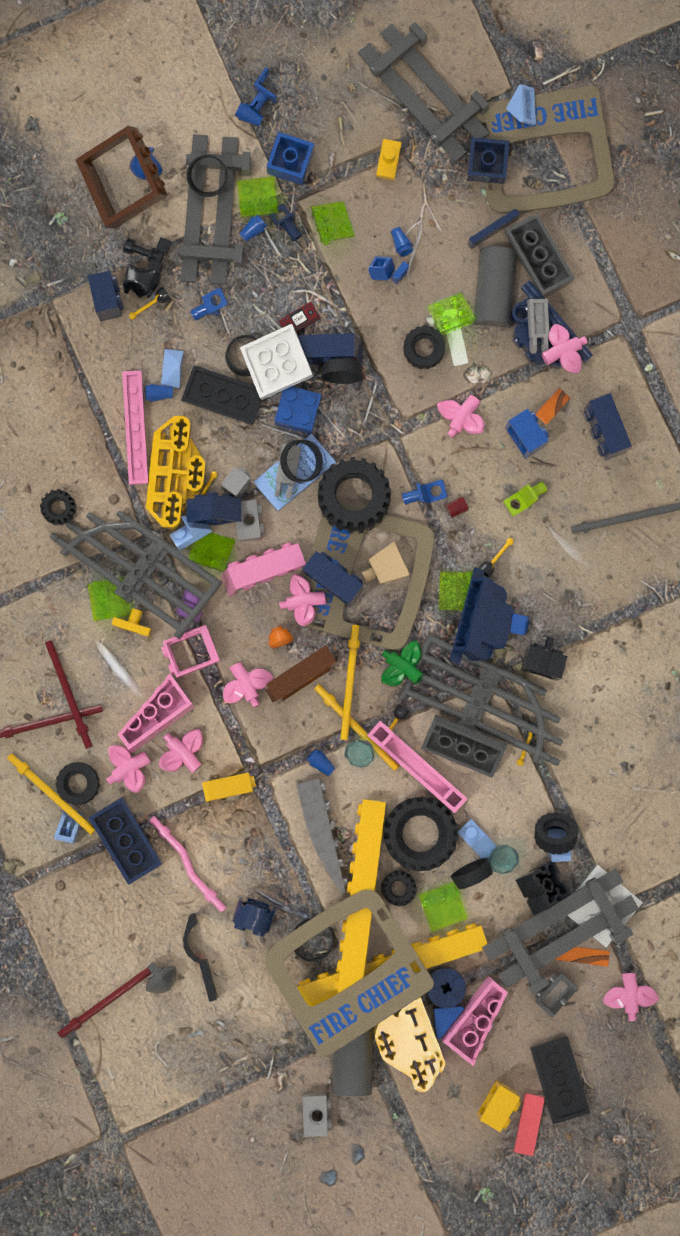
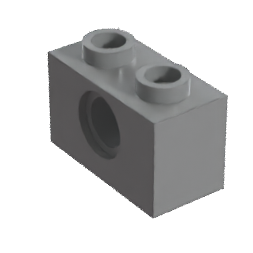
[221,466,251,498]
[236,500,264,542]
[303,1093,331,1137]

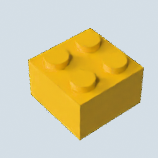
[477,1080,521,1132]

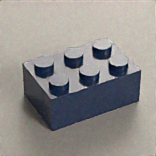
[583,393,632,461]
[302,551,364,608]

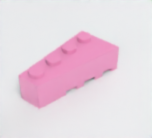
[221,542,306,596]
[118,674,195,753]
[441,976,508,1066]

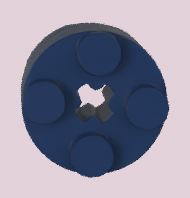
[232,897,276,937]
[427,966,466,1008]

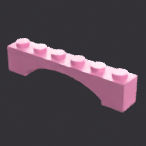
[367,721,467,813]

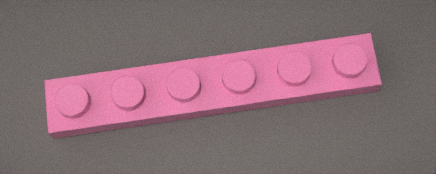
[122,370,149,485]

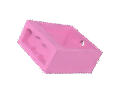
[161,625,221,678]

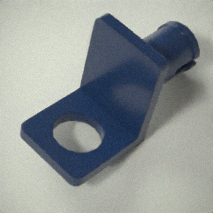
[268,204,302,242]

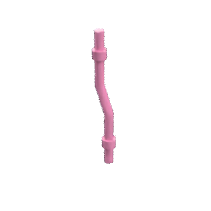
[149,816,227,912]

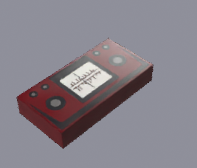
[279,302,321,333]

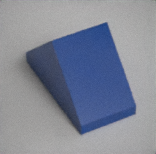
[433,1004,464,1040]

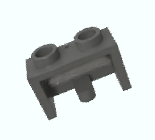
[535,973,579,1018]

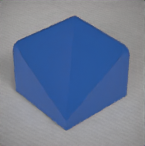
[368,257,395,280]
[510,614,530,635]

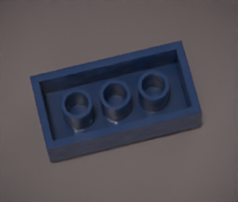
[88,797,164,885]

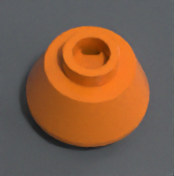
[268,626,294,649]

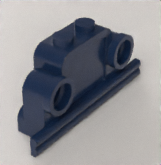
[512,280,593,369]
[449,567,514,665]

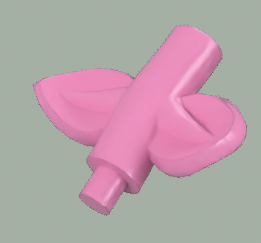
[542,324,588,373]
[437,395,485,438]
[279,574,326,626]
[223,662,273,708]
[159,729,203,773]
[106,745,151,793]
[603,973,658,1021]

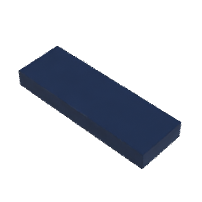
[468,209,520,250]

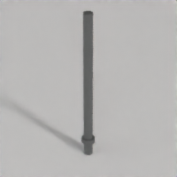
[571,502,680,534]

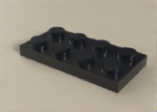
[181,365,262,426]
[530,1036,590,1124]

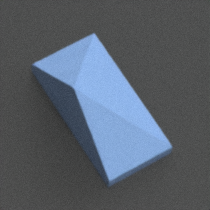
[506,84,536,126]
[161,349,184,389]

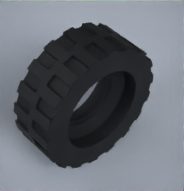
[403,325,445,369]
[55,762,100,805]
[534,812,578,855]

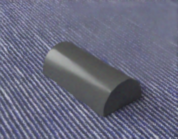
[504,213,575,298]
[473,246,517,328]
[421,714,507,778]
[332,1028,373,1096]

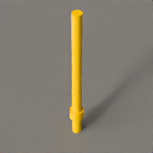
[340,625,360,740]
[314,684,399,771]
[7,753,96,835]

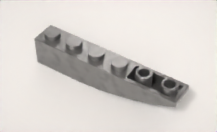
[296,779,348,894]

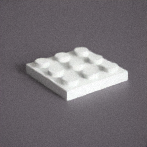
[240,324,314,400]
[567,865,643,947]

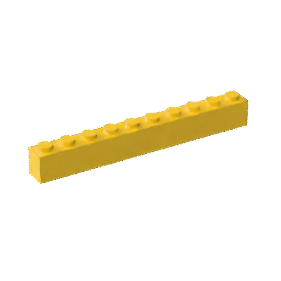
[334,799,386,994]
[296,922,487,1006]

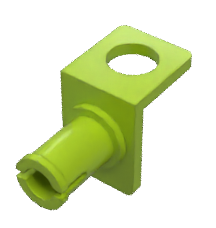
[503,482,547,517]

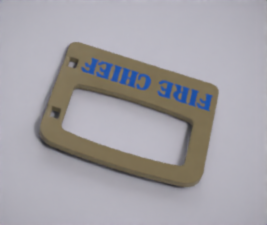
[475,85,614,213]
[294,502,434,650]
[265,890,434,1057]

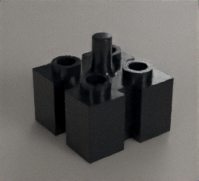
[520,637,568,681]
[515,860,571,915]

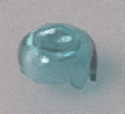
[344,738,375,768]
[488,844,519,874]

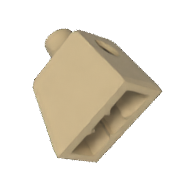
[361,542,410,585]

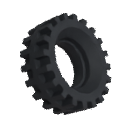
[318,457,391,534]
[384,797,458,871]

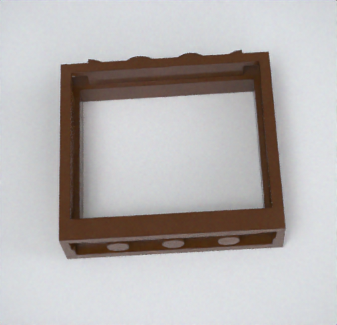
[75,125,168,229]
[265,645,337,704]

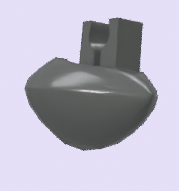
[146,962,177,993]

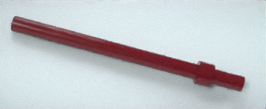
[45,640,93,749]
[0,705,103,739]
[57,968,152,1039]

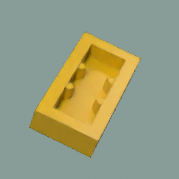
[376,139,402,180]
[112,608,152,638]

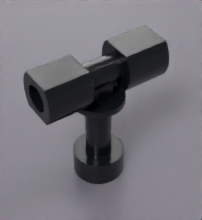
[123,237,172,273]

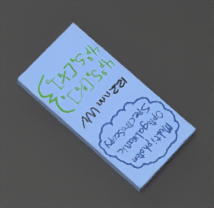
[253,434,336,511]

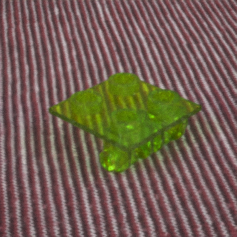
[237,176,278,218]
[311,201,355,245]
[427,292,476,335]
[188,533,235,572]
[439,571,473,611]
[87,578,131,622]
[418,882,468,932]

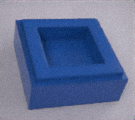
[392,261,409,284]

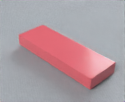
[513,1093,545,1156]

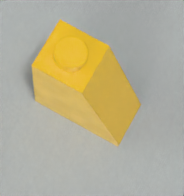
[202,773,256,802]

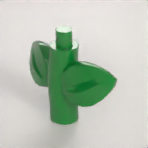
[381,640,424,686]

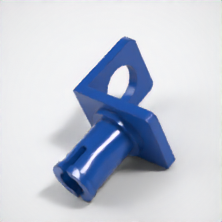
[249,67,277,113]
[191,288,228,320]
[402,480,448,505]

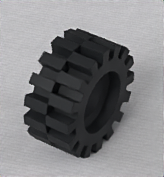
[40,489,76,525]
[382,871,417,906]

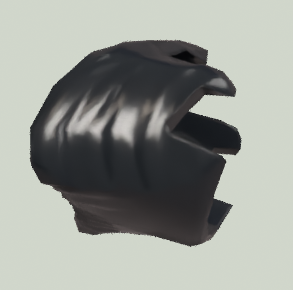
[123,264,161,299]

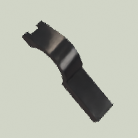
[183,913,218,1002]

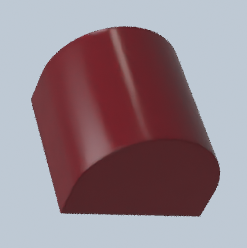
[444,497,469,519]

